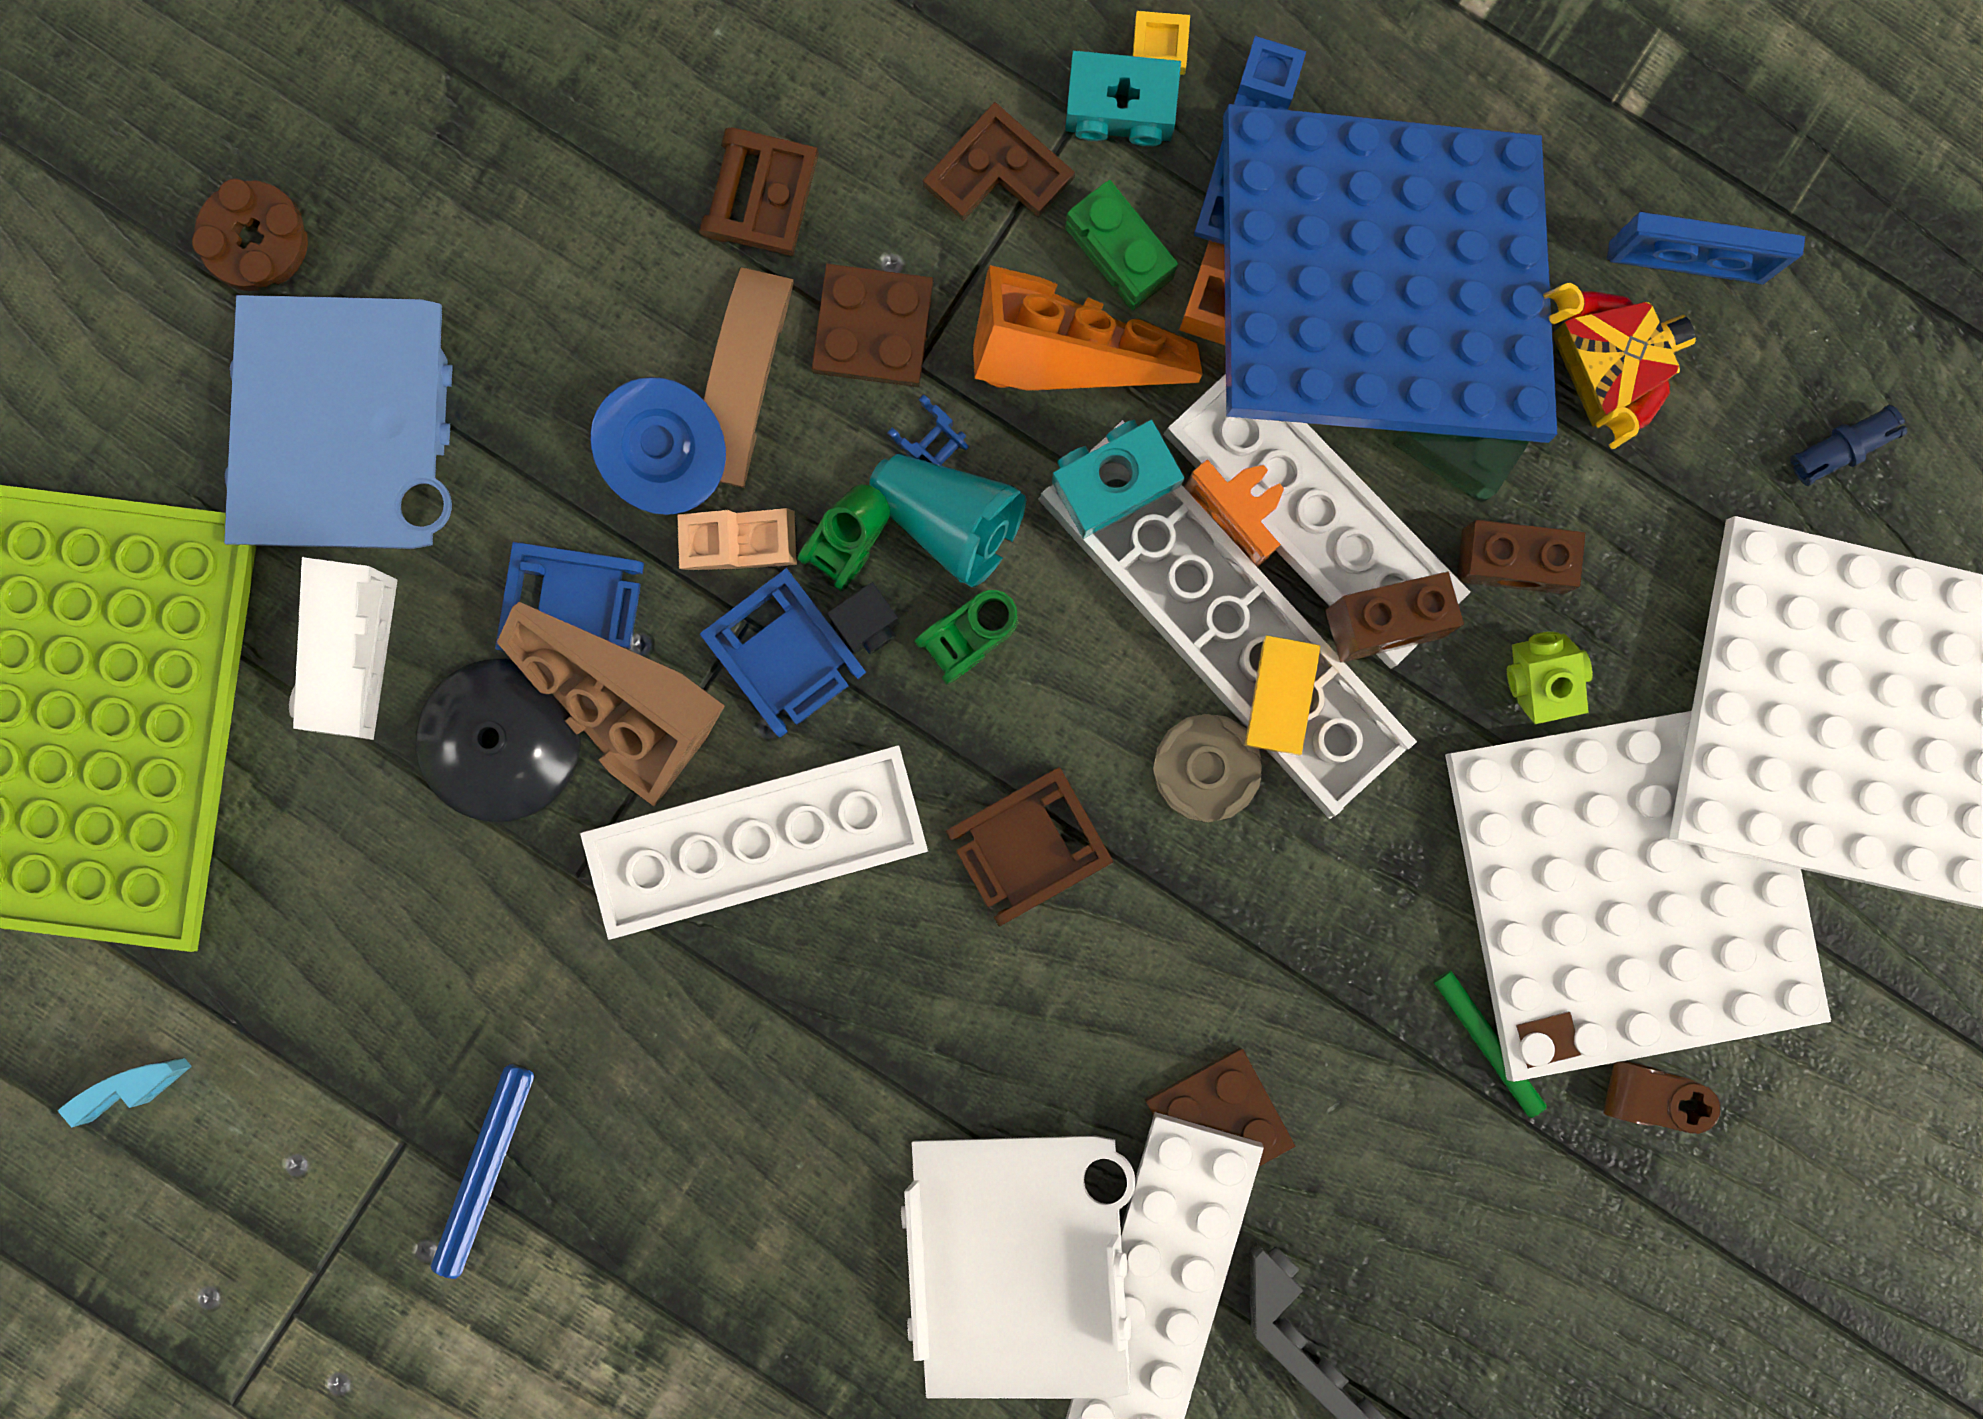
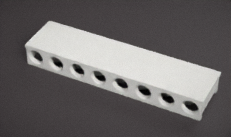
[1038,420,1417,819]

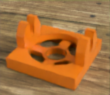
[1184,459,1284,567]

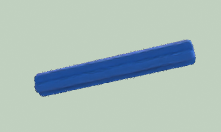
[431,1064,534,1279]

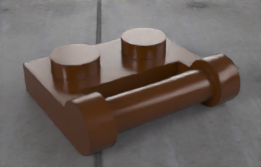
[699,127,819,256]

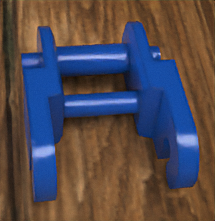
[887,394,969,466]

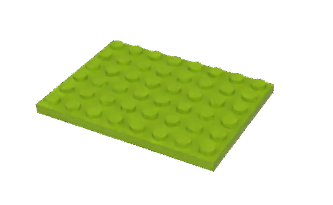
[0,485,257,952]

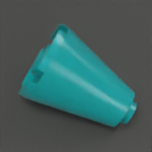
[869,454,1027,587]

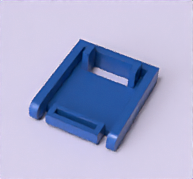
[495,542,644,652]
[700,568,866,738]

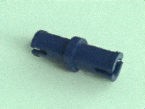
[1790,404,1907,486]

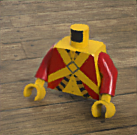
[1543,283,1696,449]

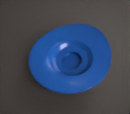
[591,377,726,515]

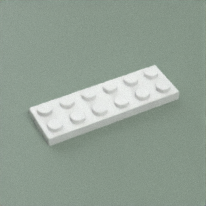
[1163,374,1470,669]
[580,745,928,940]
[1066,1112,1264,1419]

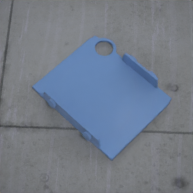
[224,295,452,549]

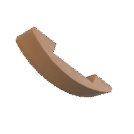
[704,267,794,488]

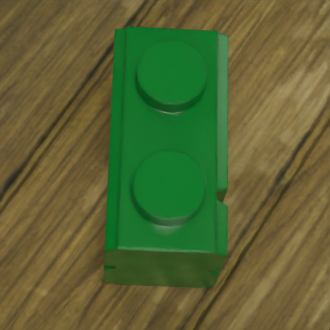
[1065,180,1178,311]

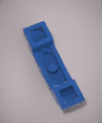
[1194,36,1306,245]

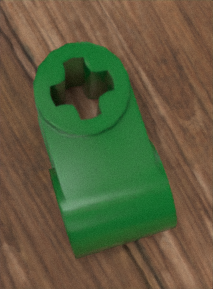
[797,484,890,592]
[914,590,1018,685]

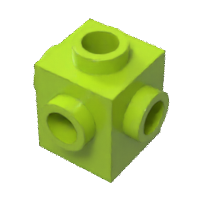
[1507,632,1593,724]

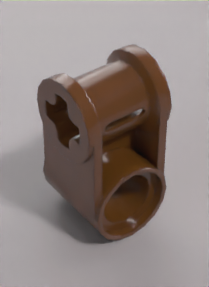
[1603,1061,1720,1134]

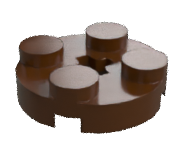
[192,179,308,291]

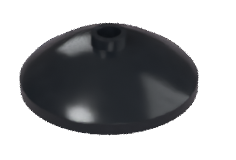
[416,659,581,822]

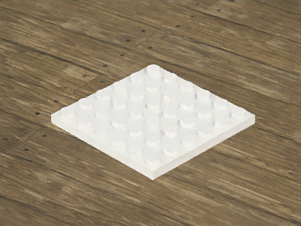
[1669,516,1983,909]
[1445,711,1831,1082]

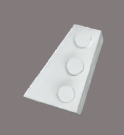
[289,557,397,740]

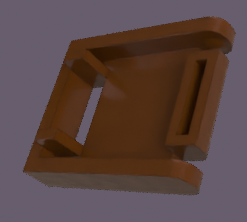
[945,767,1113,927]

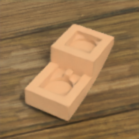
[677,508,797,570]

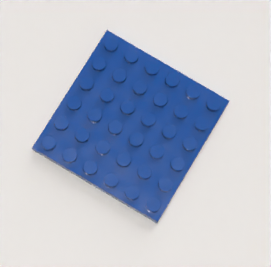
[1223,104,1557,443]

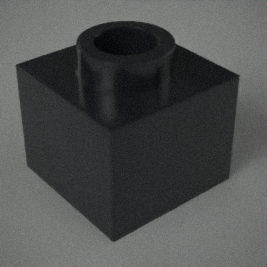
[827,582,900,654]

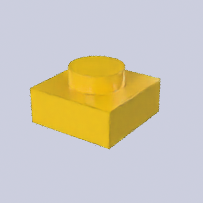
[1132,11,1190,75]

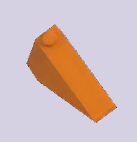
[973,265,1203,391]

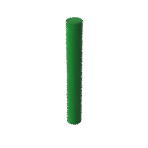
[1433,970,1547,1118]

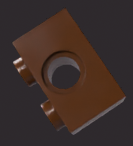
[1457,520,1586,594]
[1325,571,1464,663]

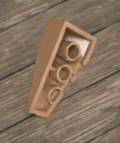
[497,602,725,806]

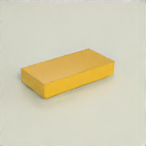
[1244,635,1321,756]

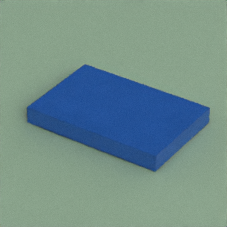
[1607,212,1805,284]

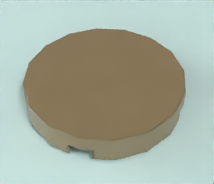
[1152,714,1262,823]

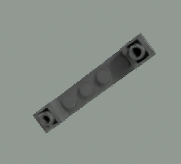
[1249,1242,1387,1419]

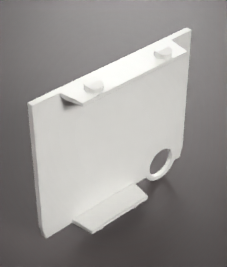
[901,1136,1135,1399]

